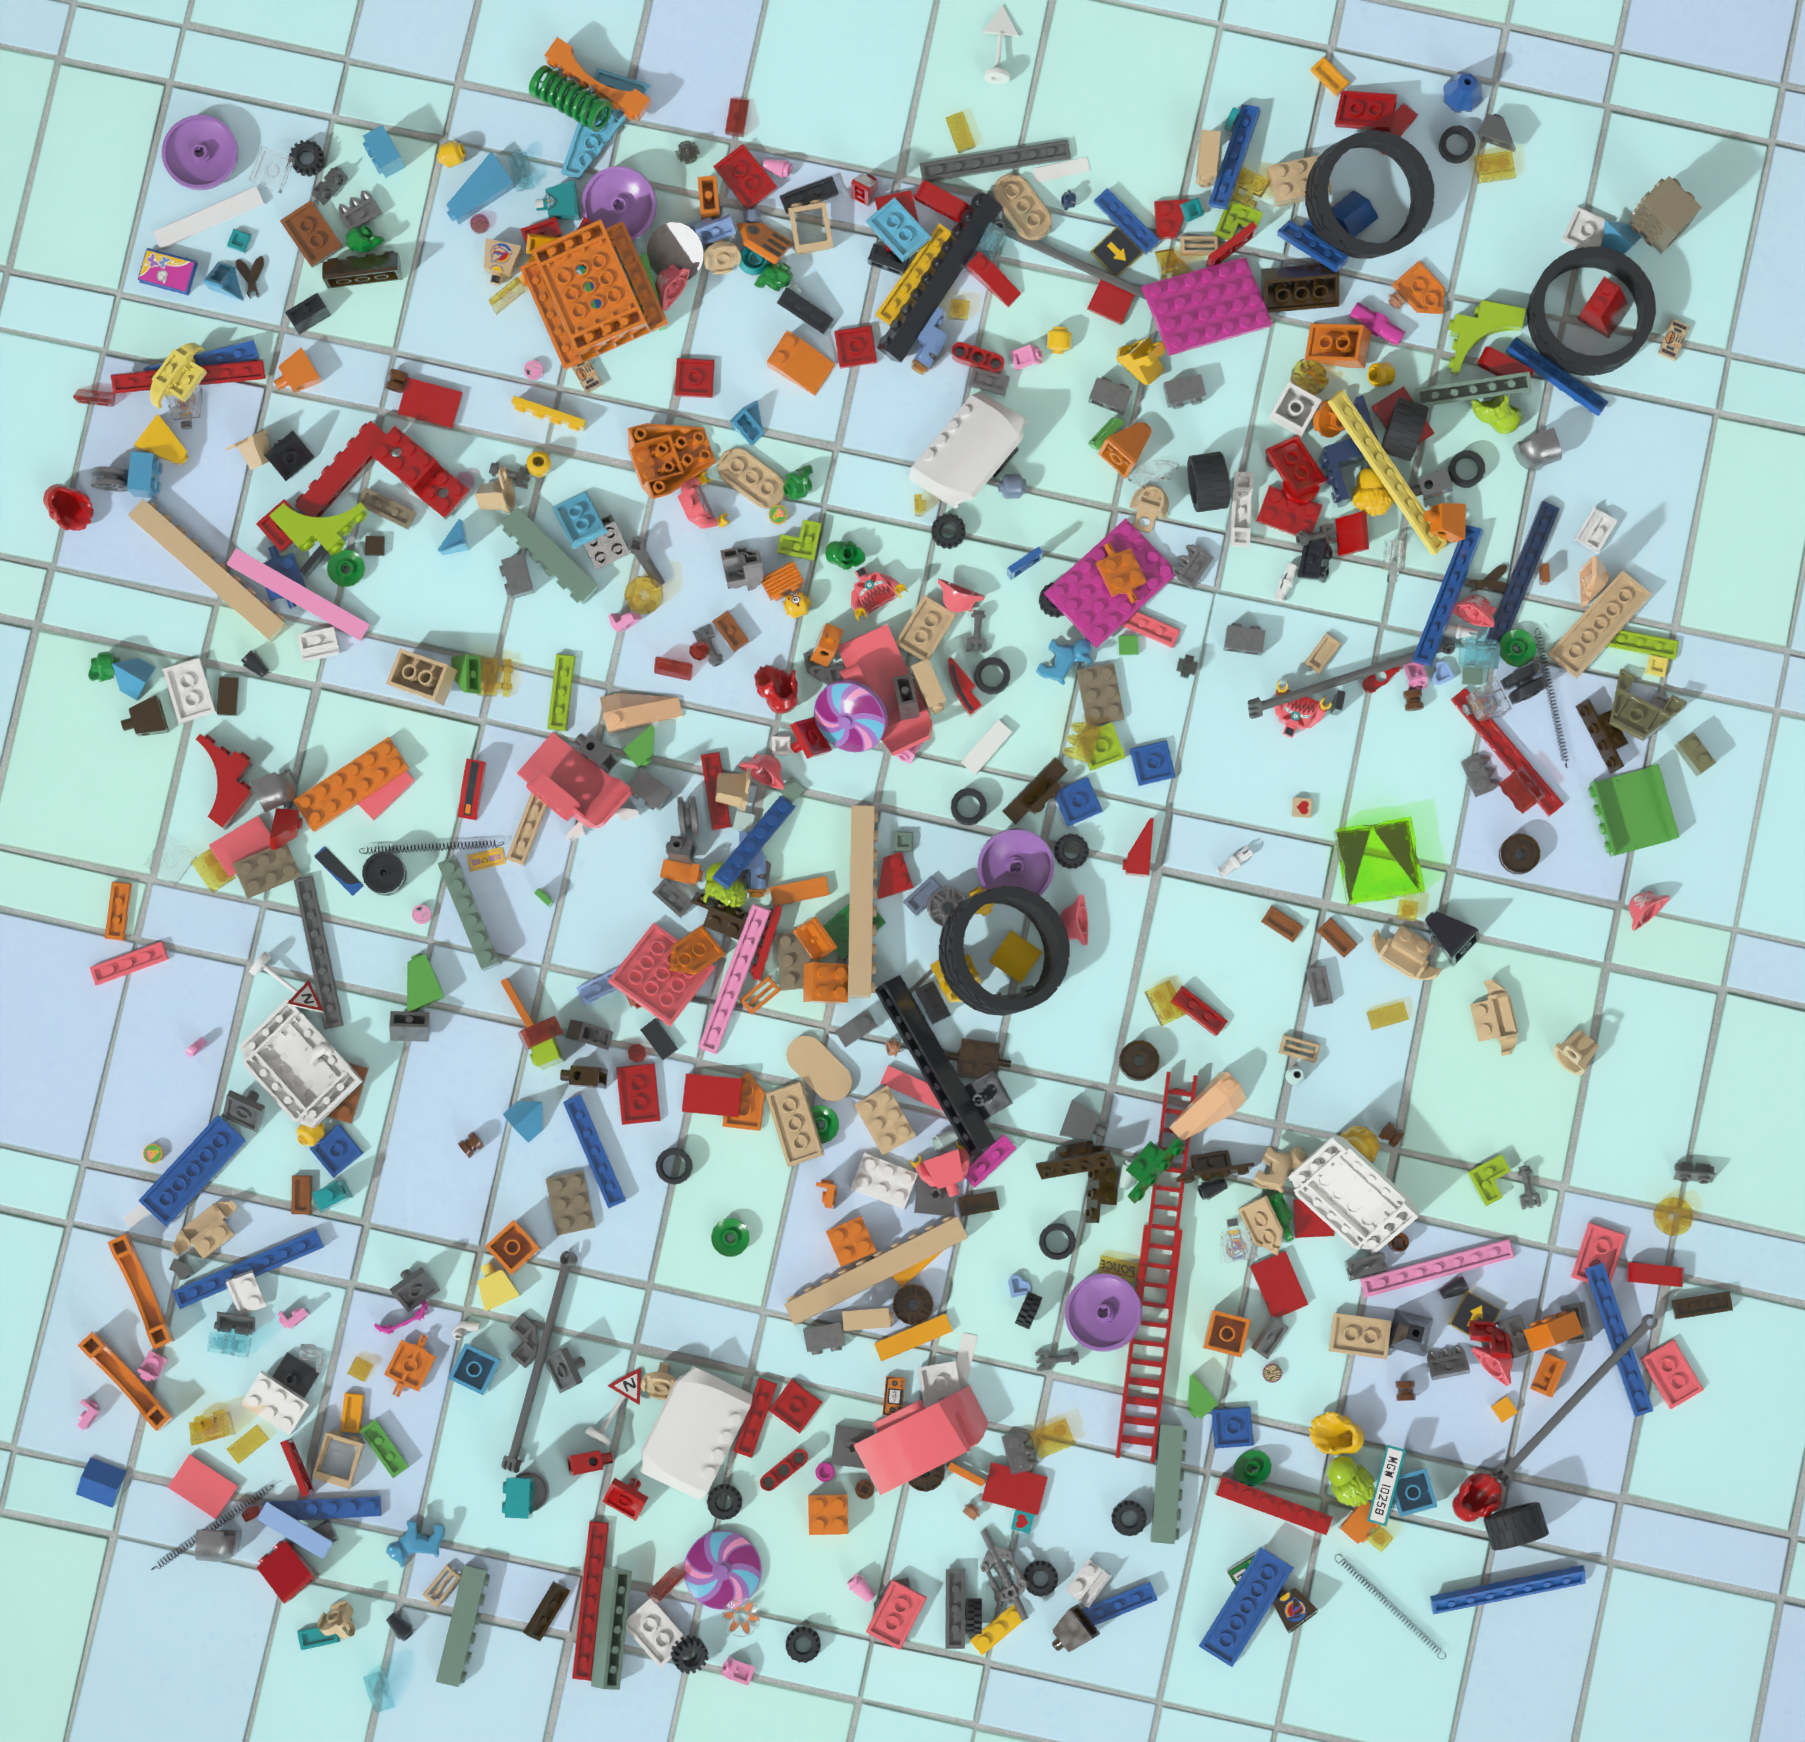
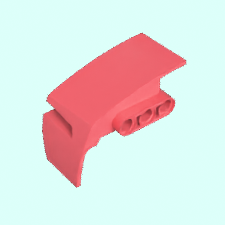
[837,624,933,756]
[517,732,634,828]
[854,1385,988,1495]

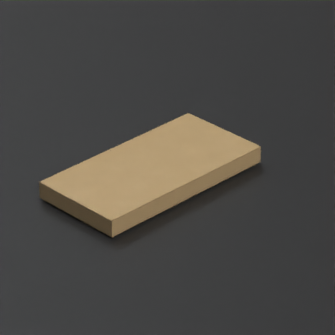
[765,1081,825,1167]

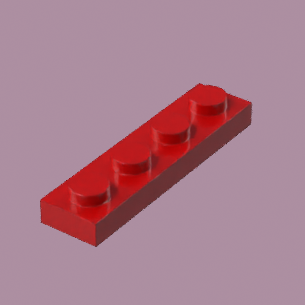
[750,905,783,982]

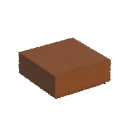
[1539,563,1550,585]

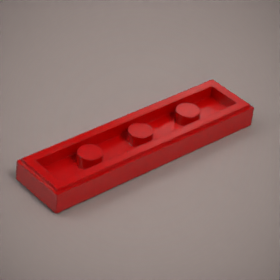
[701,752,731,831]
[733,1377,777,1458]

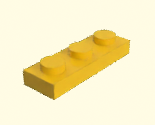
[970,1603,1023,1655]

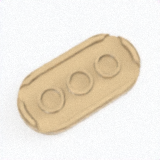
[993,174,1052,240]
[718,448,785,509]
[786,1036,852,1101]

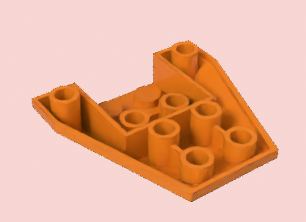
[627,423,716,499]

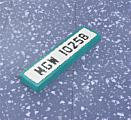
[1367,1445,1407,1526]

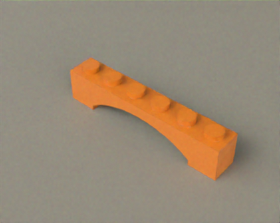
[545,37,651,122]
[107,1234,175,1349]
[77,1332,174,1431]

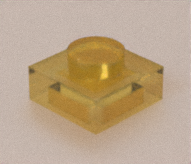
[949,299,970,321]
[914,494,926,517]
[1396,899,1419,922]
[347,1356,374,1382]
[1367,1526,1394,1553]

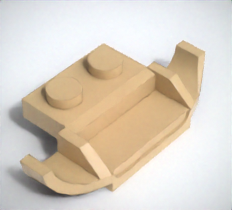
[1371,925,1442,980]
[1470,979,1519,1056]
[170,1200,238,1259]

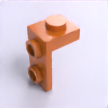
[660,859,704,886]

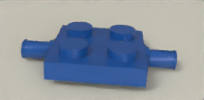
[263,546,306,609]

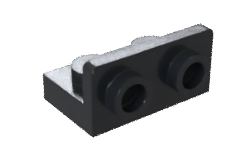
[1298,541,1333,583]

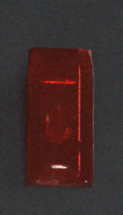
[725,98,749,138]
[518,1016,563,1051]

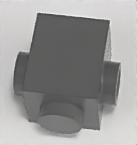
[665,835,697,864]

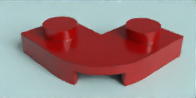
[1468,1320,1512,1359]

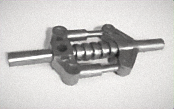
[980,1529,1030,1621]

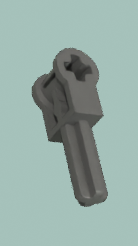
[627,537,665,588]

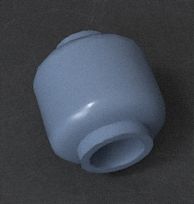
[998,474,1026,499]

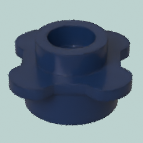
[1061,189,1076,210]

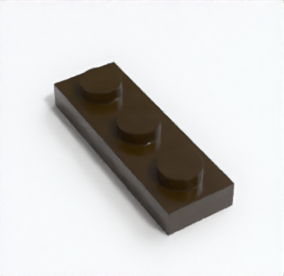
[1671,1291,1733,1319]
[523,1581,571,1641]

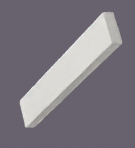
[153,186,265,250]

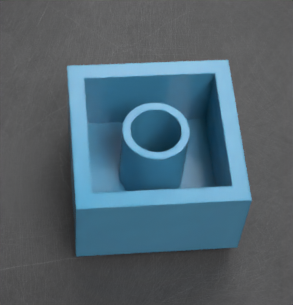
[362,125,405,178]
[127,452,163,498]
[448,1343,502,1395]
[1394,1468,1438,1518]

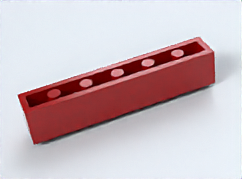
[295,420,386,518]
[1214,1476,1333,1536]

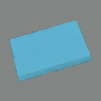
[866,197,932,262]
[552,491,608,549]

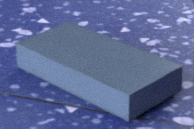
[903,876,941,916]

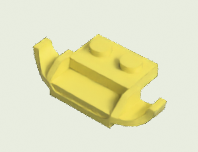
[150,343,207,409]

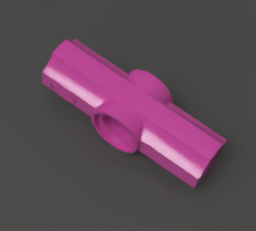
[1349,302,1406,347]

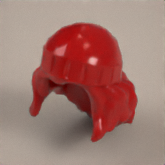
[43,484,94,531]
[754,665,798,714]
[1452,1472,1503,1522]

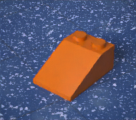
[1305,324,1371,369]
[767,330,835,396]

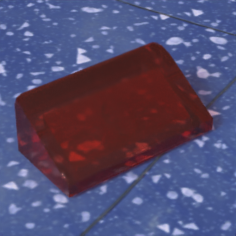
[73,389,116,407]
[654,657,694,681]
[647,1567,686,1604]

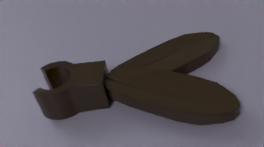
[236,256,264,299]
[1468,564,1507,593]

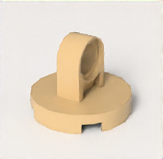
[703,239,741,275]
[641,1362,676,1400]
[317,1600,355,1639]

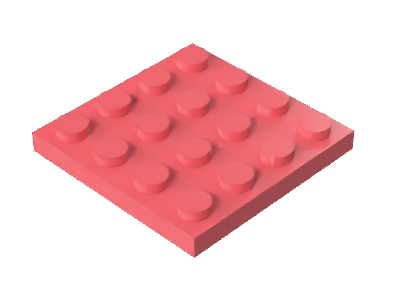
[608,922,716,1027]

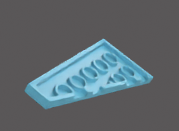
[561,68,651,180]

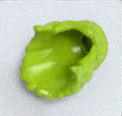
[1471,395,1523,435]
[703,861,747,907]
[1326,1456,1375,1507]

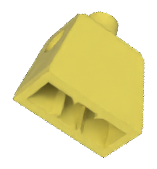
[477,1262,521,1311]

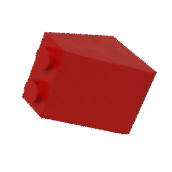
[1577,276,1629,339]
[256,1540,319,1604]

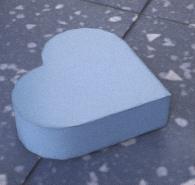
[1431,660,1455,685]
[1008,1274,1032,1298]

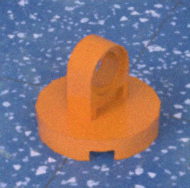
[1313,399,1346,438]

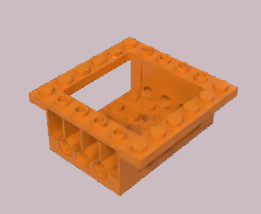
[520,219,669,370]

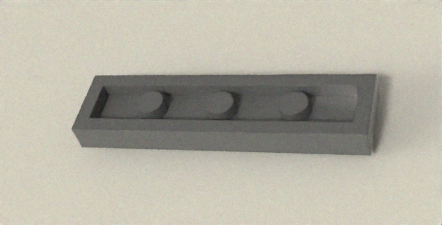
[945,1569,965,1649]

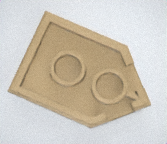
[1238,1196,1284,1255]

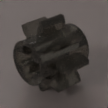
[675,140,700,164]
[1176,654,1198,679]

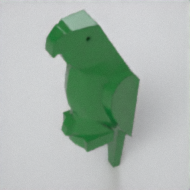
[1264,1188,1294,1243]

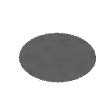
[647,222,703,281]

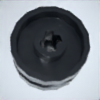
[1500,662,1550,705]
[362,852,407,896]

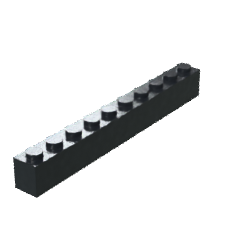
[877,193,1003,363]
[875,975,996,1157]

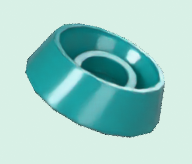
[739,246,770,275]

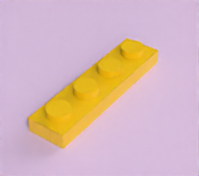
[511,396,587,432]

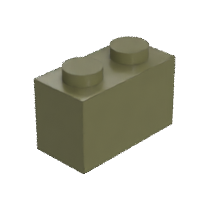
[1674,732,1716,777]

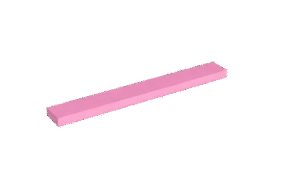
[226,548,370,641]
[698,904,771,1054]
[1360,1239,1515,1298]

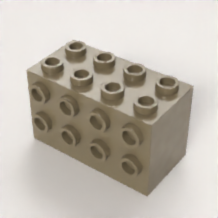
[1629,176,1702,254]

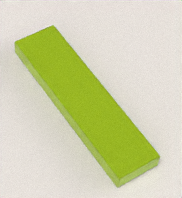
[1606,630,1679,660]
[547,654,576,732]

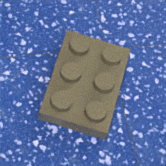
[1076,663,1124,726]
[232,843,301,899]
[775,931,817,991]
[546,1171,596,1236]

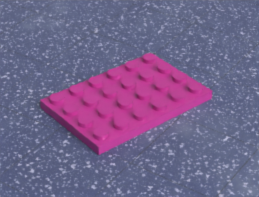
[1142,257,1273,356]
[1044,518,1175,648]

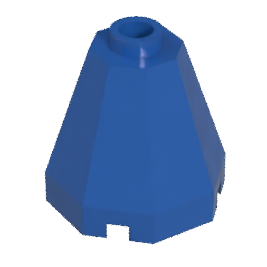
[1443,73,1482,113]

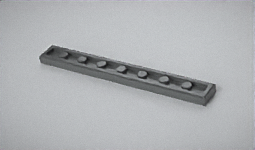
[920,140,1071,182]
[294,876,344,1030]

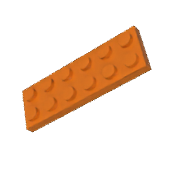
[293,737,410,833]

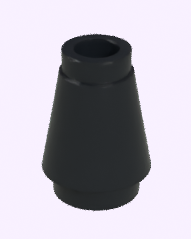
[241,650,269,678]
[1197,1178,1228,1200]
[1439,1276,1469,1299]
[386,1613,415,1642]

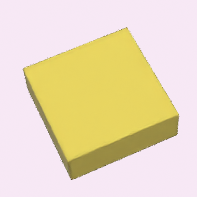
[1645,654,1669,678]

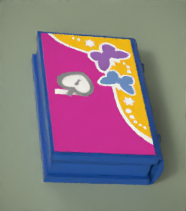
[137,248,198,296]

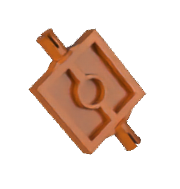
[1096,542,1147,604]
[384,1334,437,1397]

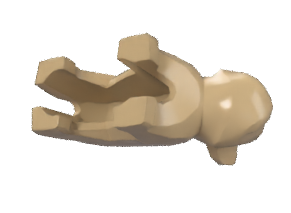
[1252,1146,1306,1193]

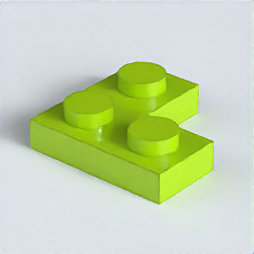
[1214,200,1263,240]
[777,519,822,561]
[1467,1154,1511,1207]

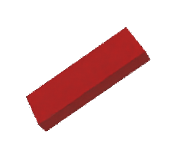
[1170,985,1228,1037]

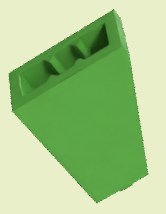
[407,953,446,1012]

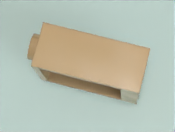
[1195,130,1221,188]
[788,200,833,255]
[911,659,946,714]
[842,1308,894,1331]
[312,1429,365,1489]

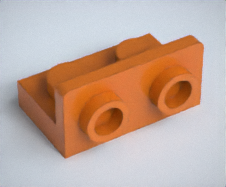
[816,1179,838,1209]

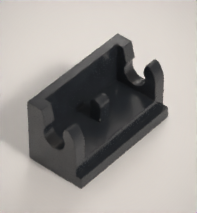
[868,243,910,276]
[285,293,331,335]
[915,981,951,1025]

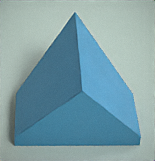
[1603,220,1642,255]
[204,262,244,301]
[730,400,765,446]
[438,519,469,555]
[112,658,156,700]
[503,1101,543,1143]

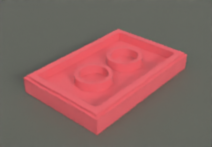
[358,772,415,820]
[209,815,271,878]
[1571,1222,1626,1283]
[1640,1339,1704,1410]
[168,1454,239,1519]
[865,1579,927,1650]

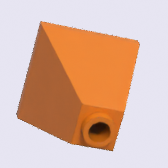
[1098,422,1152,479]

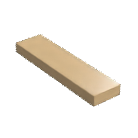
[506,793,547,866]

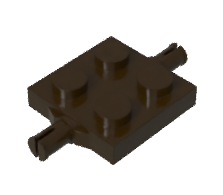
[946,1038,1011,1079]

